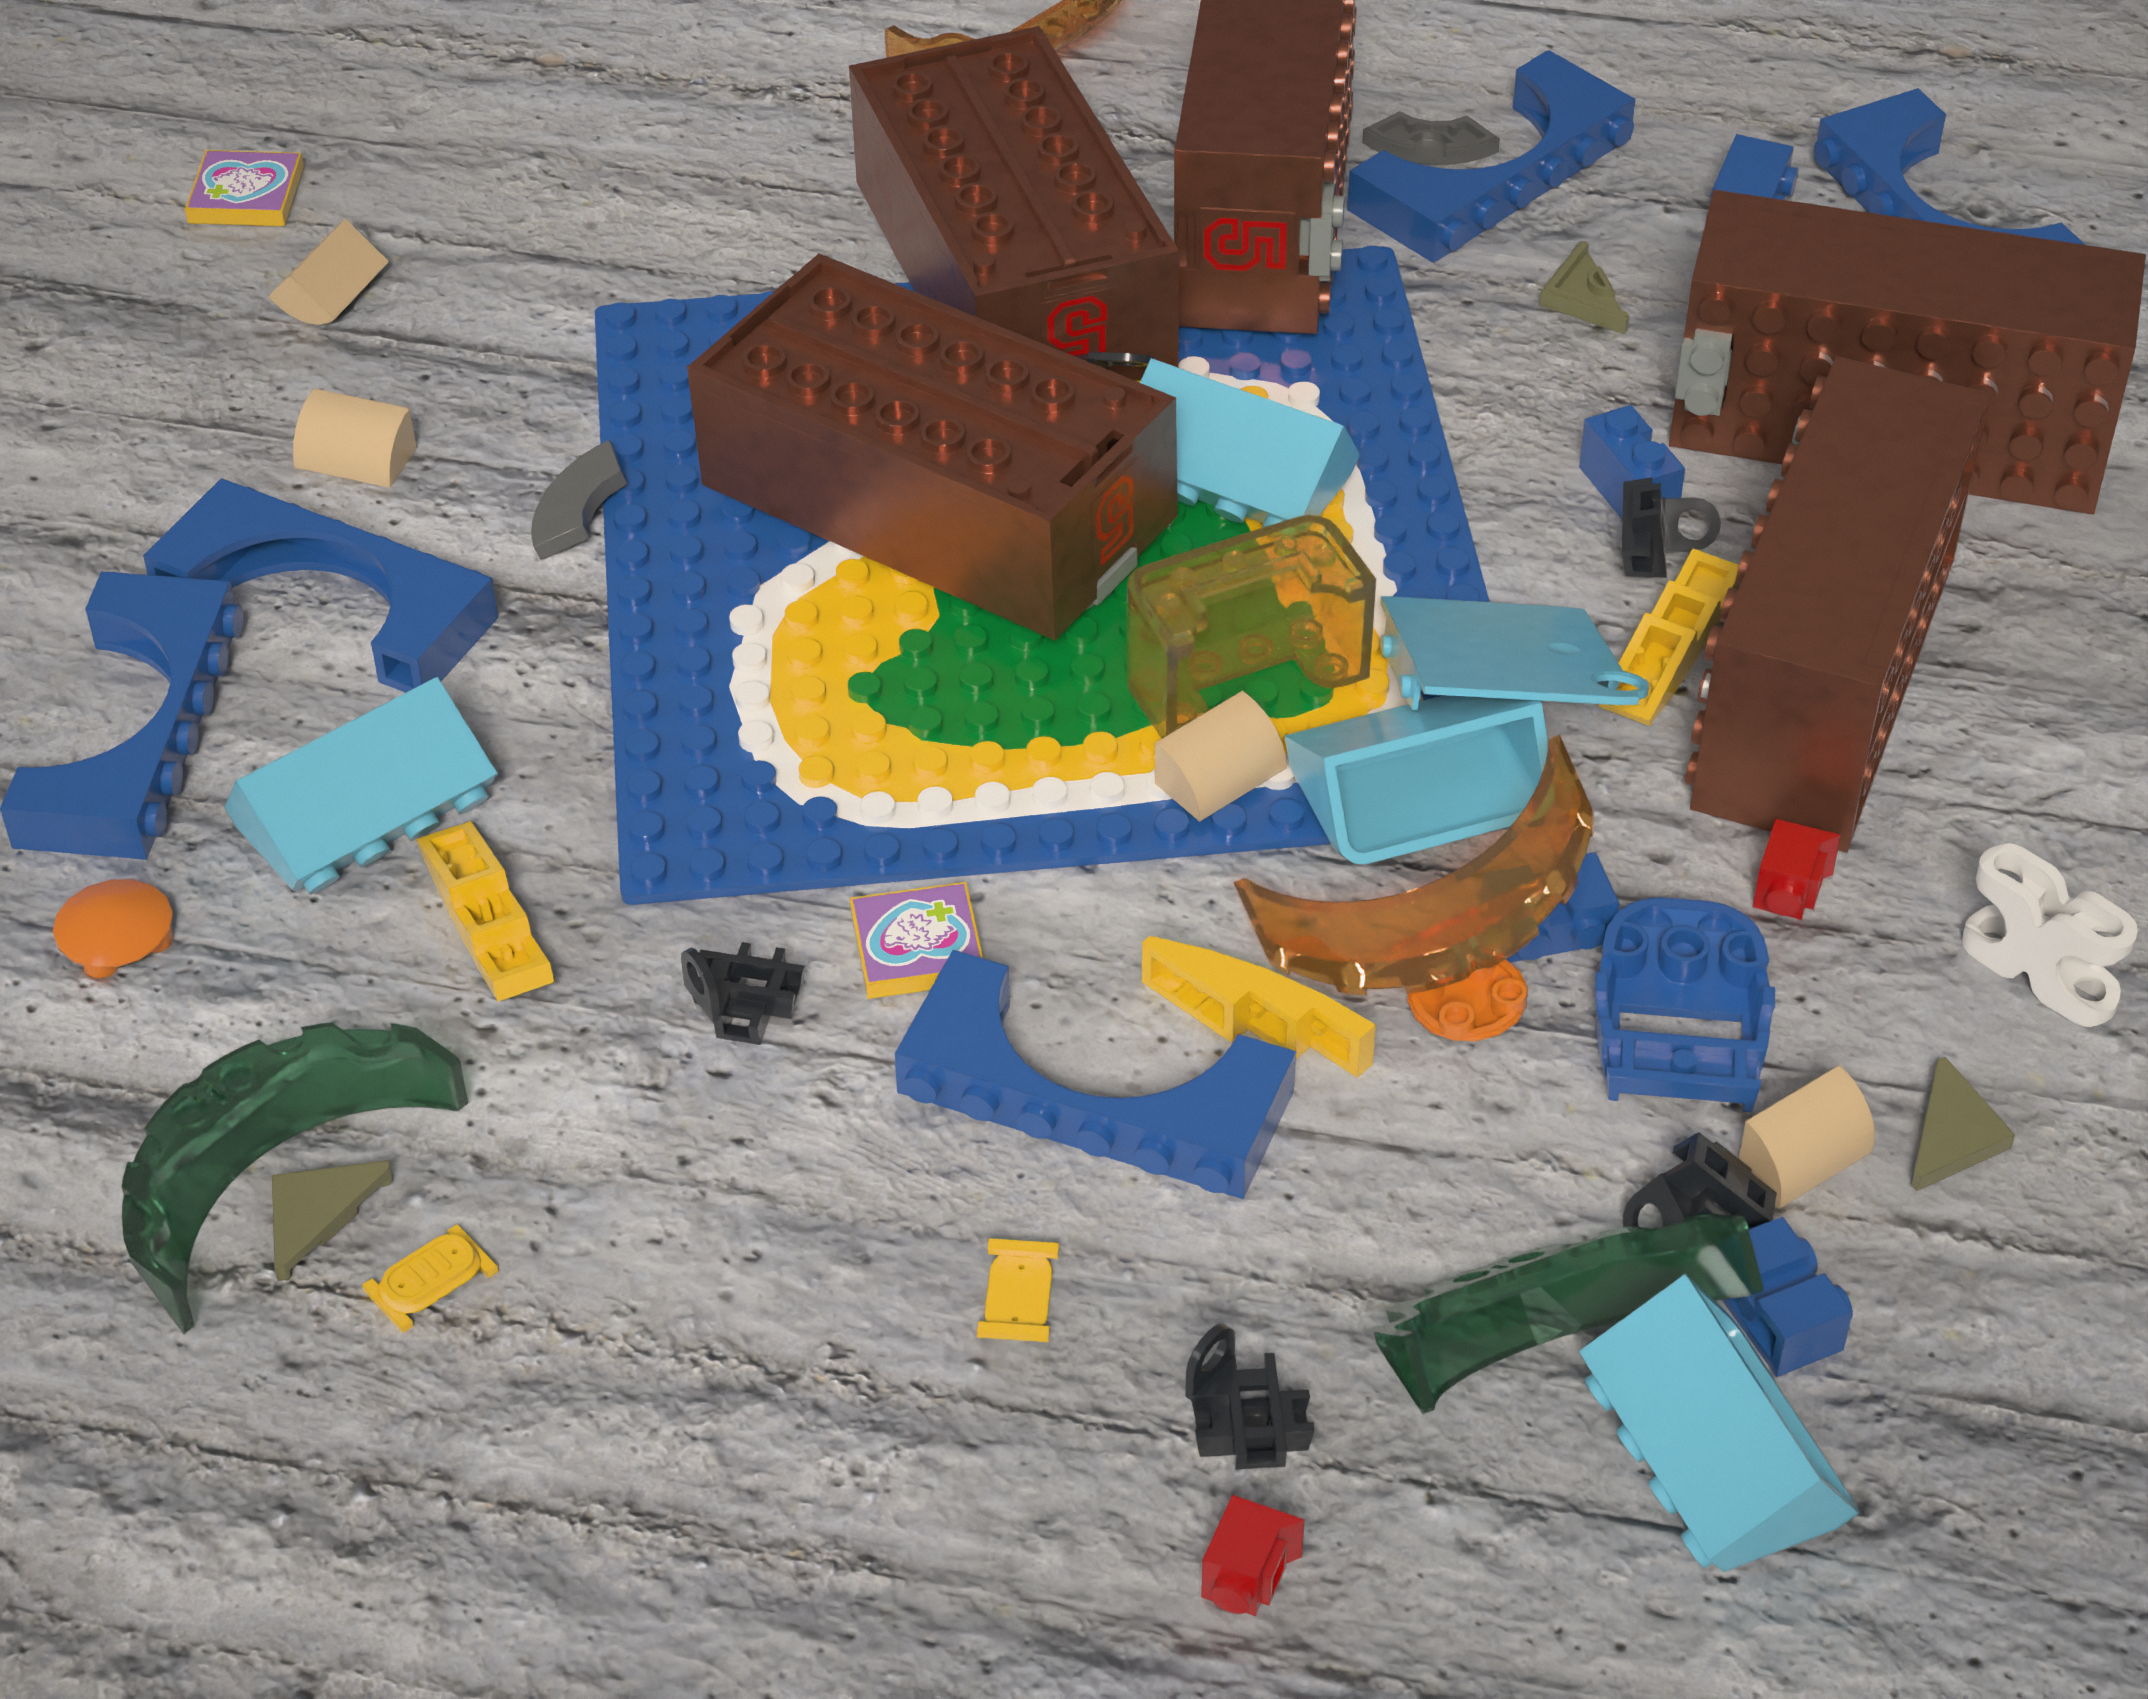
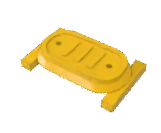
[362,1224,499,1333]
[977,1238,1059,1342]

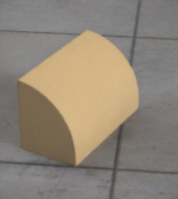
[268,218,389,325]
[293,388,417,488]
[1155,691,1287,822]
[1739,1065,1875,1209]

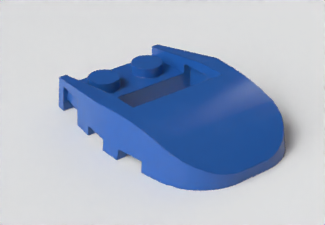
[1595,897,1775,1112]

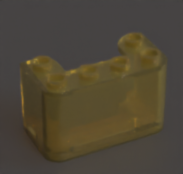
[1127,515,1376,739]

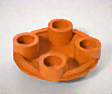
[53,879,174,978]
[1407,940,1528,1041]

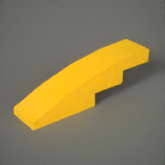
[1598,548,1739,726]
[416,821,555,1002]
[1142,936,1376,1078]

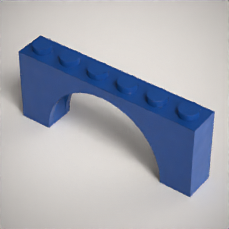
[1347,50,1635,263]
[1814,88,2085,245]
[143,478,498,693]
[0,571,243,860]
[895,950,1296,1200]

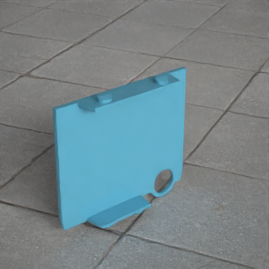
[1379,596,1649,710]

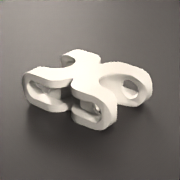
[1962,843,2138,1027]

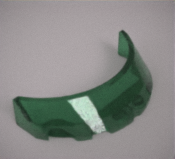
[121,1022,468,1334]
[1373,1214,1764,1415]

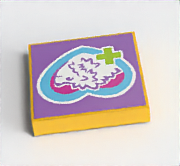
[185,150,304,227]
[849,882,983,999]

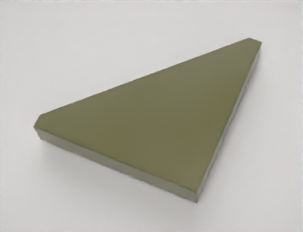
[1539,241,1629,335]
[1911,1057,2015,1191]
[272,1160,392,1281]

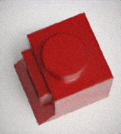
[1753,819,1841,920]
[1201,1495,1305,1616]

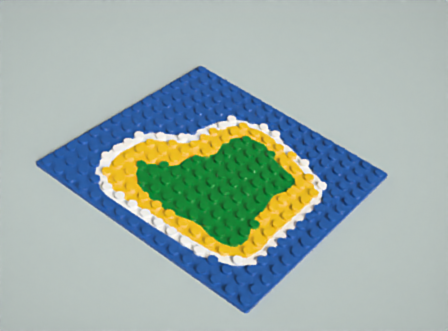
[595,246,1546,905]

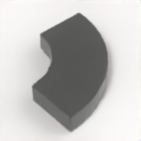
[1362,111,1500,165]
[531,440,627,560]

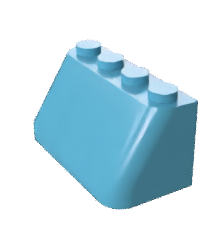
[1140,358,1360,541]
[224,677,498,895]
[1284,695,1555,864]
[1579,1274,1860,1572]

